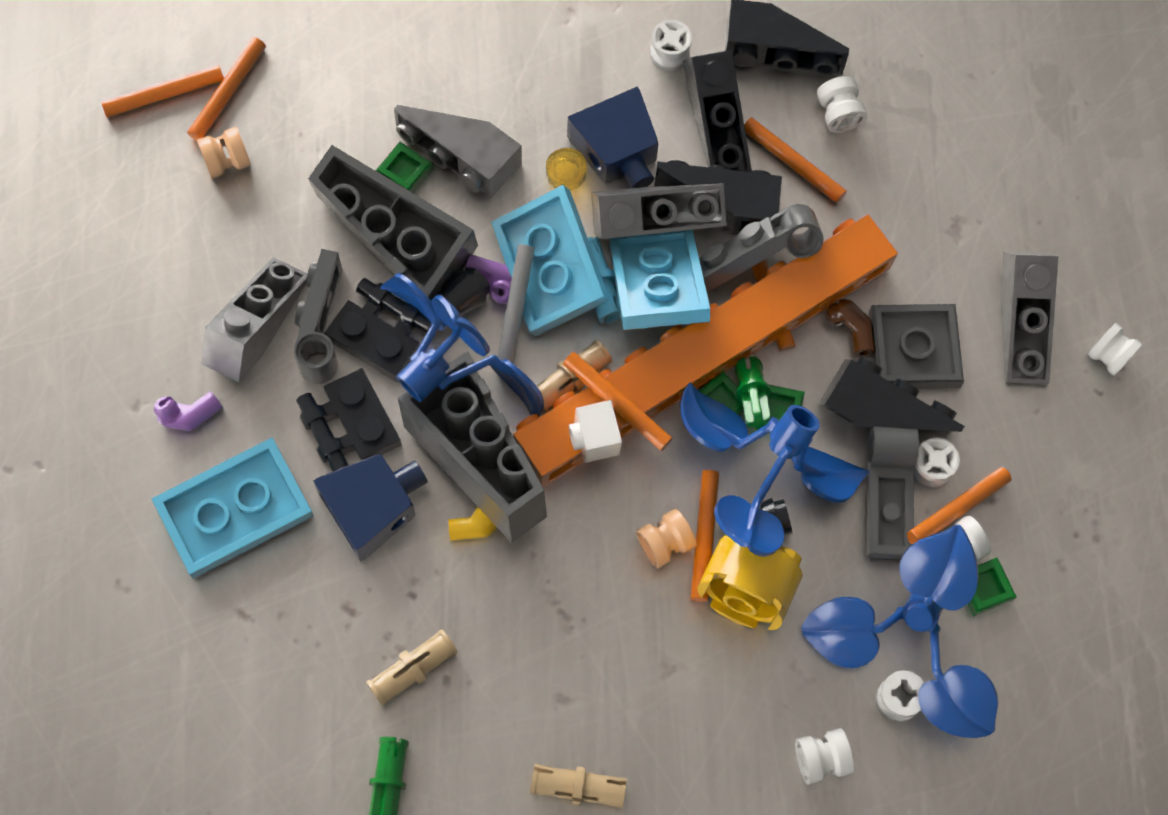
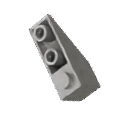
[394,105,522,199]
[591,183,727,239]
[1000,252,1059,384]
[201,257,308,382]

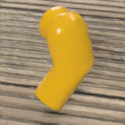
[448,507,497,541]

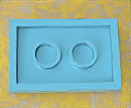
[491,185,610,336]
[609,230,710,330]
[151,437,314,579]

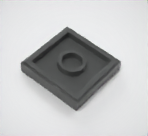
[869,304,964,389]

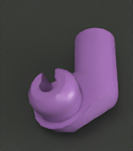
[465,254,512,304]
[154,391,223,431]

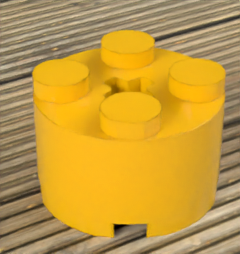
[698,536,803,630]

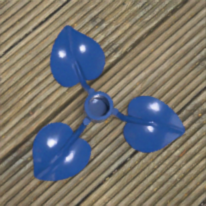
[380,273,544,416]
[680,382,868,557]
[801,525,998,738]

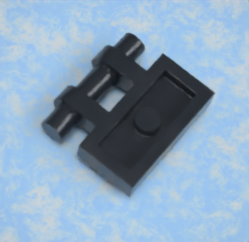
[324,278,431,382]
[296,368,402,472]

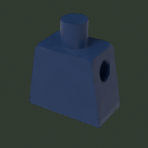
[567,86,659,188]
[313,455,428,562]

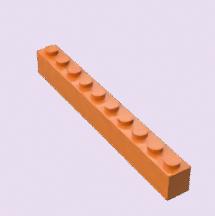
[513,214,898,487]

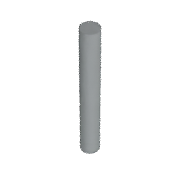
[497,244,535,364]

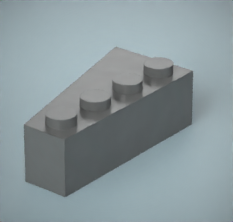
[308,145,478,301]
[398,351,547,543]

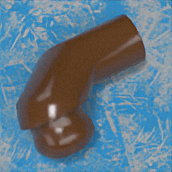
[827,299,875,357]

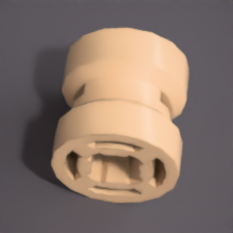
[197,126,251,179]
[636,508,697,569]

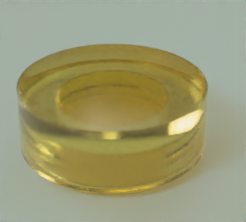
[546,148,587,191]

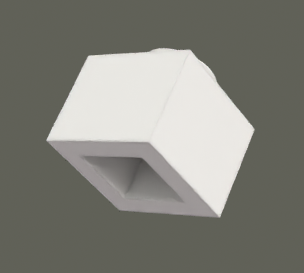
[568,400,622,463]

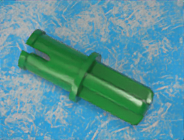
[735,356,772,431]
[369,736,409,815]

